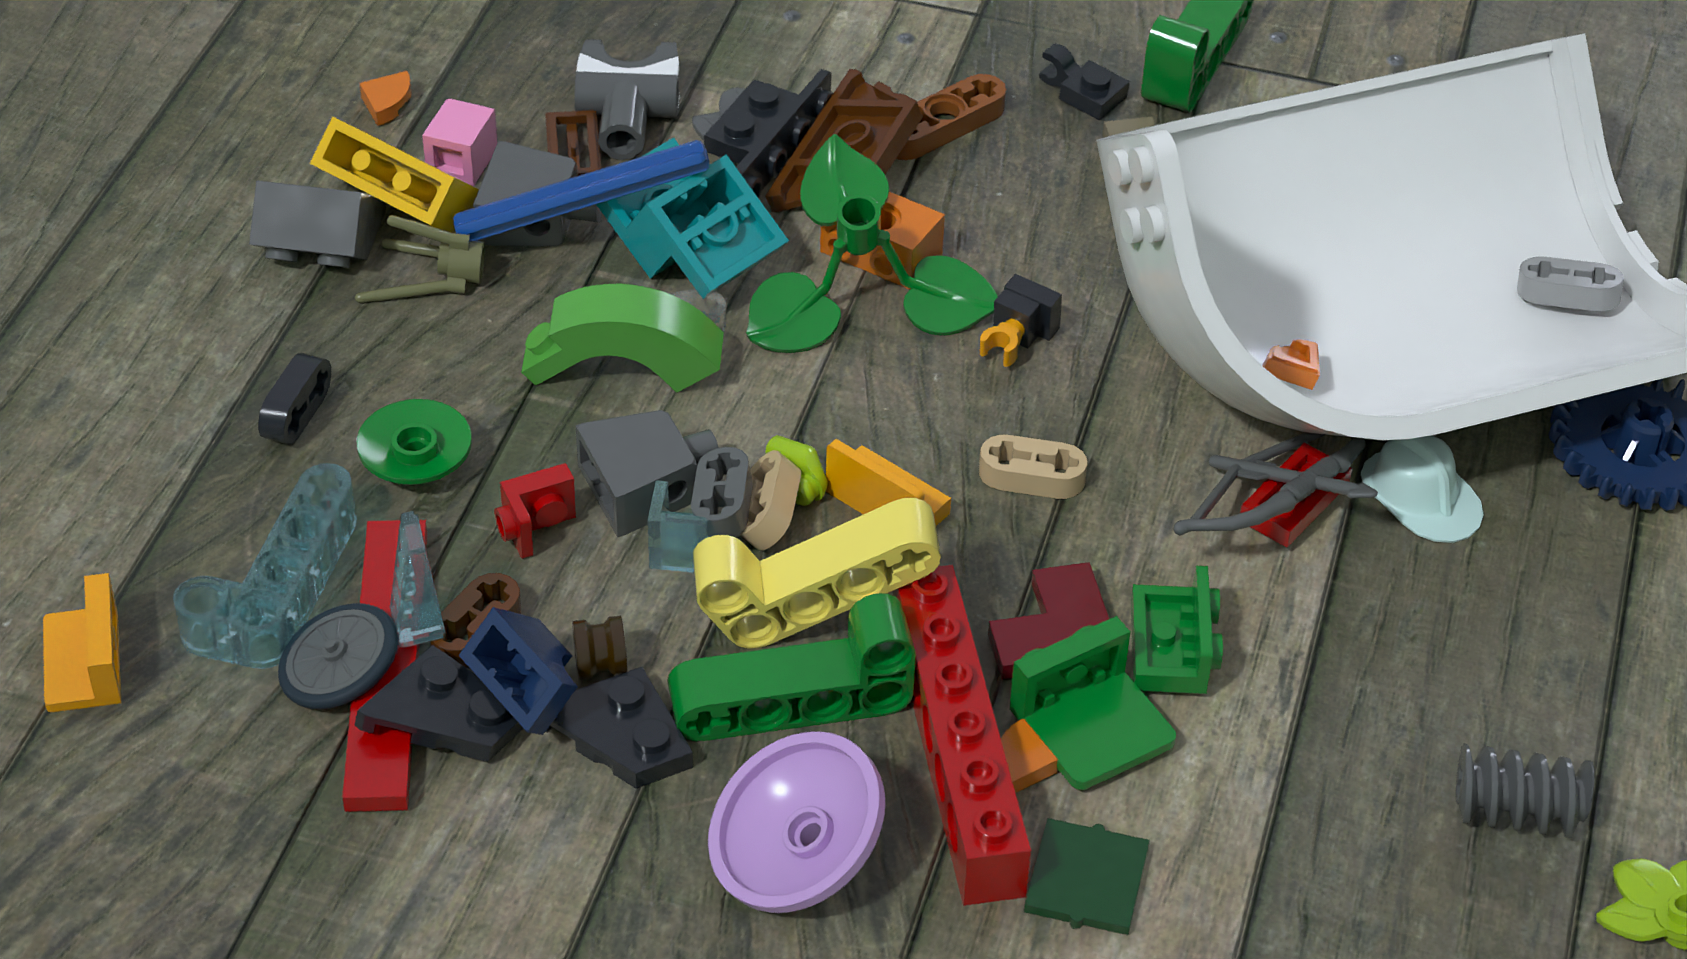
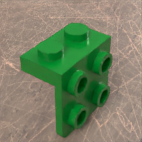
[1009,616,1176,790]

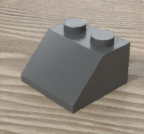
[249,180,386,268]

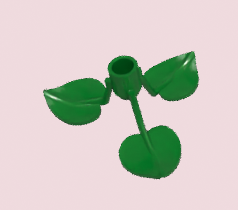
[746,134,998,353]

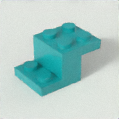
[596,137,789,299]

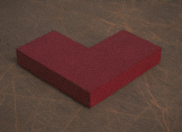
[988,562,1109,679]

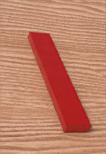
[342,520,427,812]

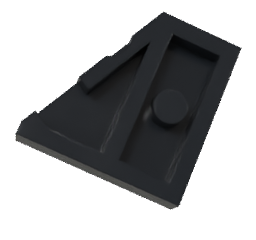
[354,645,524,762]
[546,667,693,789]

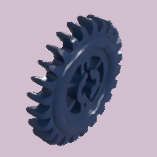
[1548,379,1687,510]

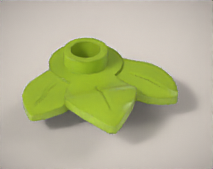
[1596,859,1687,950]

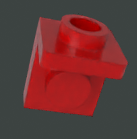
[494,463,576,559]

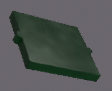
[1024,818,1150,935]

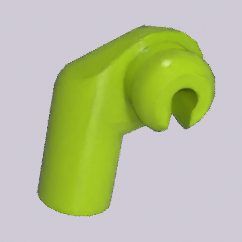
[765,435,828,506]

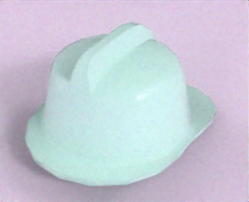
[1361,435,1484,543]

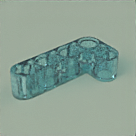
[173,463,357,669]

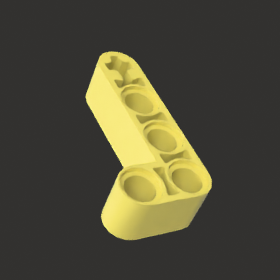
[693,498,941,649]

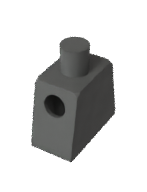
[473,141,602,246]
[576,410,719,538]

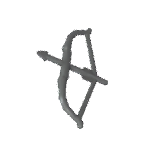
[1173,432,1378,536]

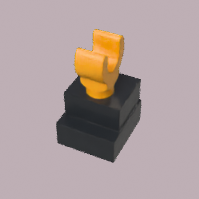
[980,274,1062,367]

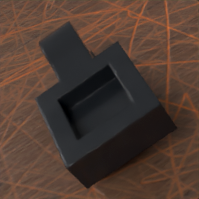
[1039,43,1130,121]

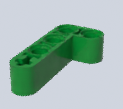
[1141,0,1254,112]
[667,593,916,741]

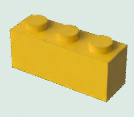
[310,116,479,233]

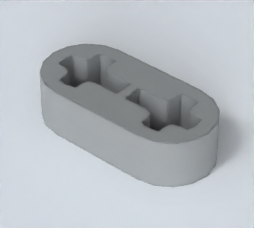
[1517,257,1624,311]

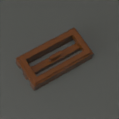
[545,110,601,176]

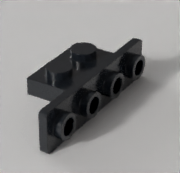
[704,69,834,198]

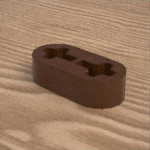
[429,573,521,668]

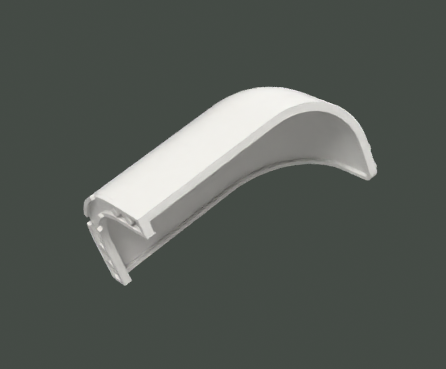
[1096,34,1687,440]

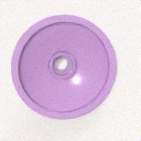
[708,732,885,913]

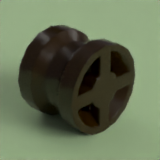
[572,616,628,680]

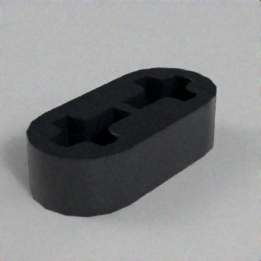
[258,352,332,445]

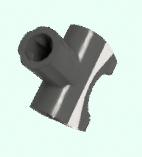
[575,39,679,160]

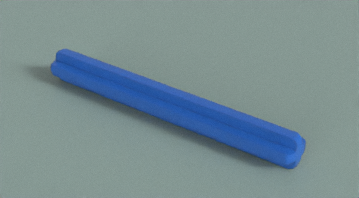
[453,140,710,241]

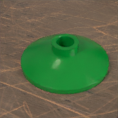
[356,399,472,484]

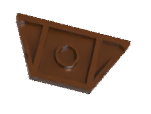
[765,69,923,212]

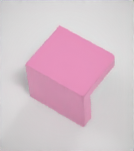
[422,99,497,186]

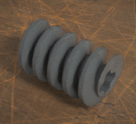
[1456,743,1595,838]

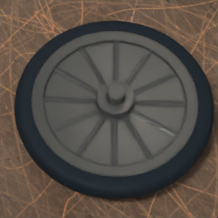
[278,603,398,709]

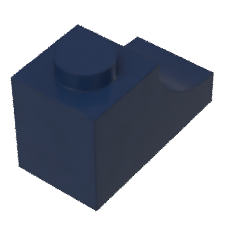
[459,607,578,735]

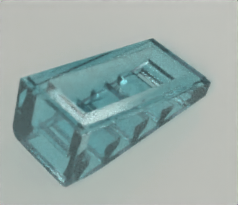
[390,511,446,647]

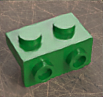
[1131,565,1223,694]

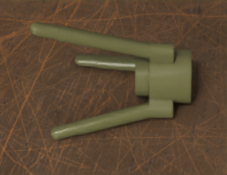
[355,215,485,303]

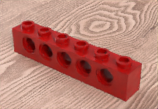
[893,565,1031,906]

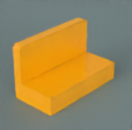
[826,439,951,526]
[43,573,121,712]

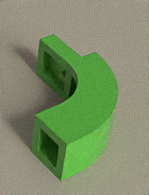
[521,284,724,393]

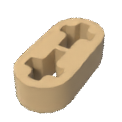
[979,435,1087,499]
[740,450,801,550]

